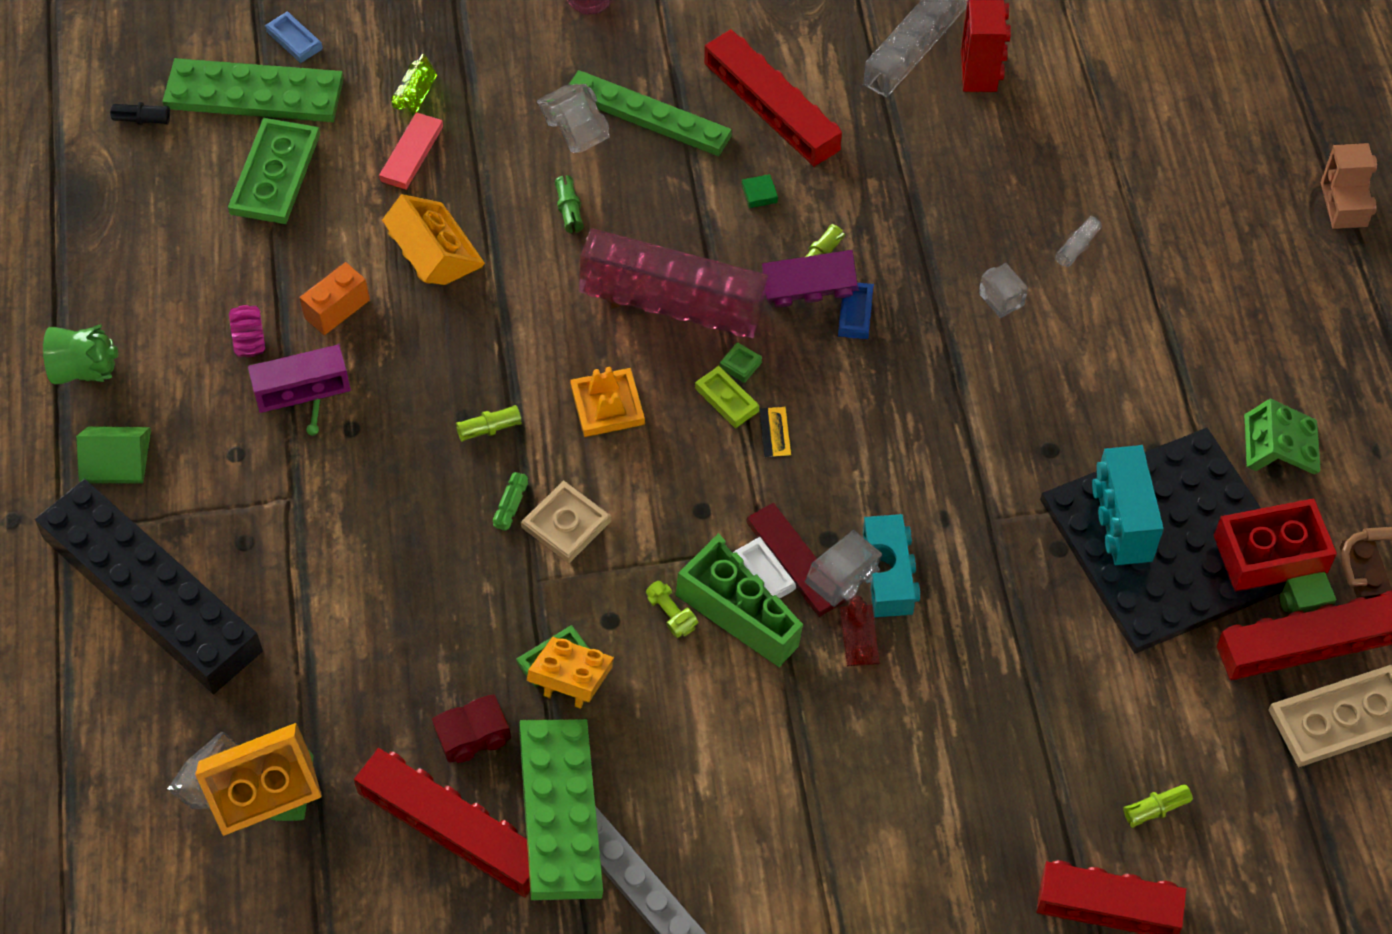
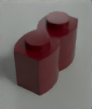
[432,694,511,763]

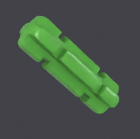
[493,472,528,531]

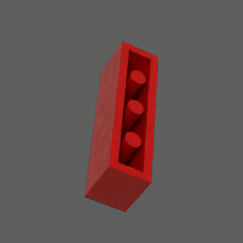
[1036,860,1187,934]

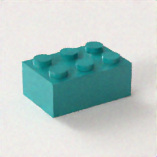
[1092,445,1164,565]

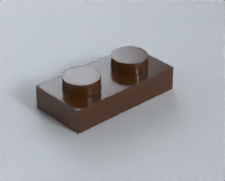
[1340,540,1392,599]

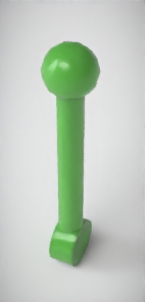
[306,399,320,436]

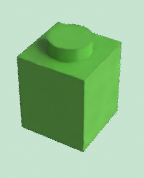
[1280,571,1337,614]

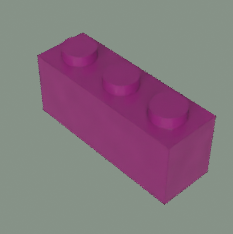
[762,250,859,307]
[248,344,351,413]

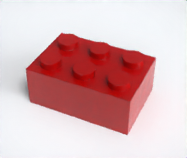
[961,0,1011,92]
[1214,498,1337,591]

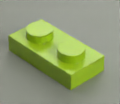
[695,366,759,429]

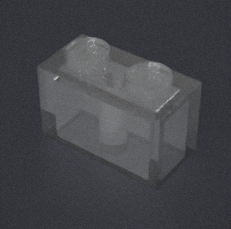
[805,530,882,607]

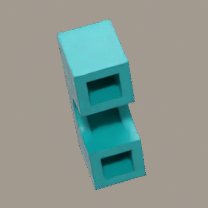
[862,514,920,618]

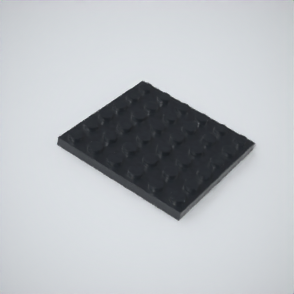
[1040,427,1287,654]

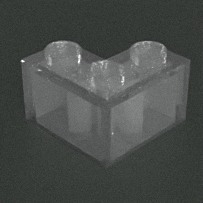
[537,84,610,152]

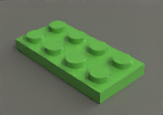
[228,118,320,224]

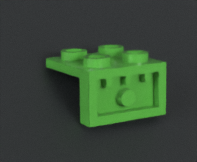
[1244,398,1320,475]

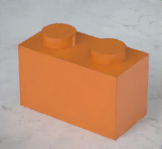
[300,262,370,336]

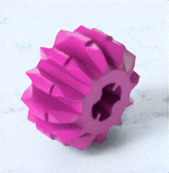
[229,305,265,358]

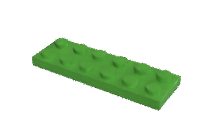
[162,58,344,122]
[519,719,603,900]

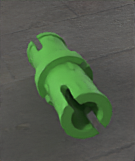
[555,175,584,233]

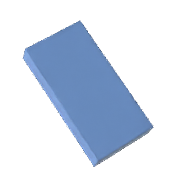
[265,11,323,63]

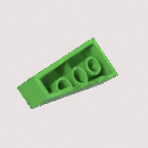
[675,533,803,667]

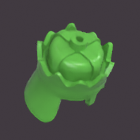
[43,324,118,384]

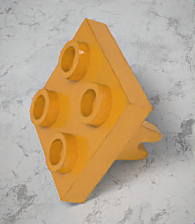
[570,367,645,437]
[526,636,614,709]

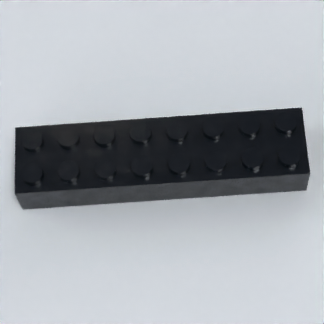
[34,479,263,695]

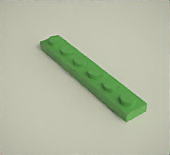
[565,70,732,156]

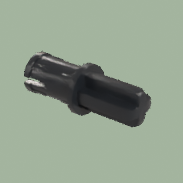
[110,102,170,125]

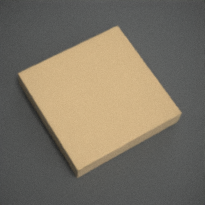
[521,480,612,563]

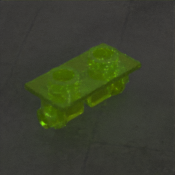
[391,54,437,115]

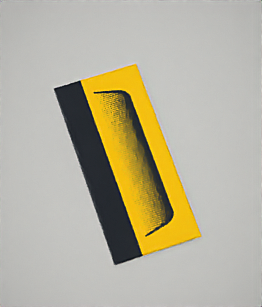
[759,407,791,457]

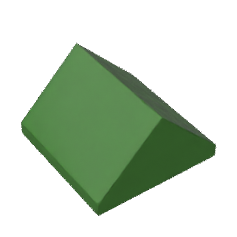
[76,427,151,484]

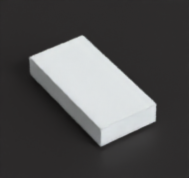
[733,537,796,599]

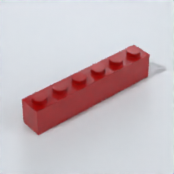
[704,29,842,167]
[1216,590,1392,681]
[354,747,530,898]

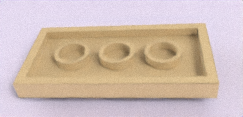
[1268,665,1392,768]

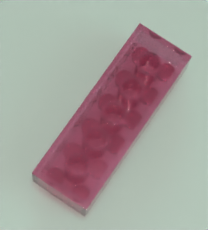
[579,228,768,339]

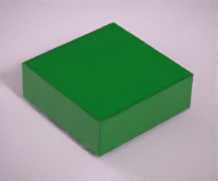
[742,174,778,208]

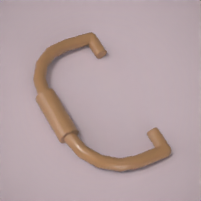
[1341,527,1392,587]

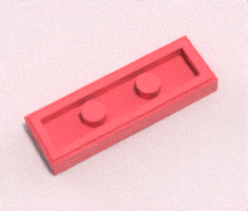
[379,112,443,190]

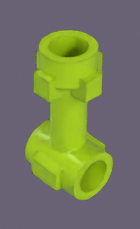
[646,581,699,638]

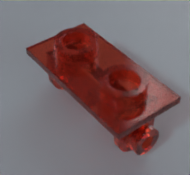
[839,596,880,667]

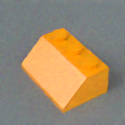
[382,194,485,285]
[195,723,322,836]

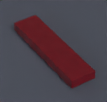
[747,503,846,617]

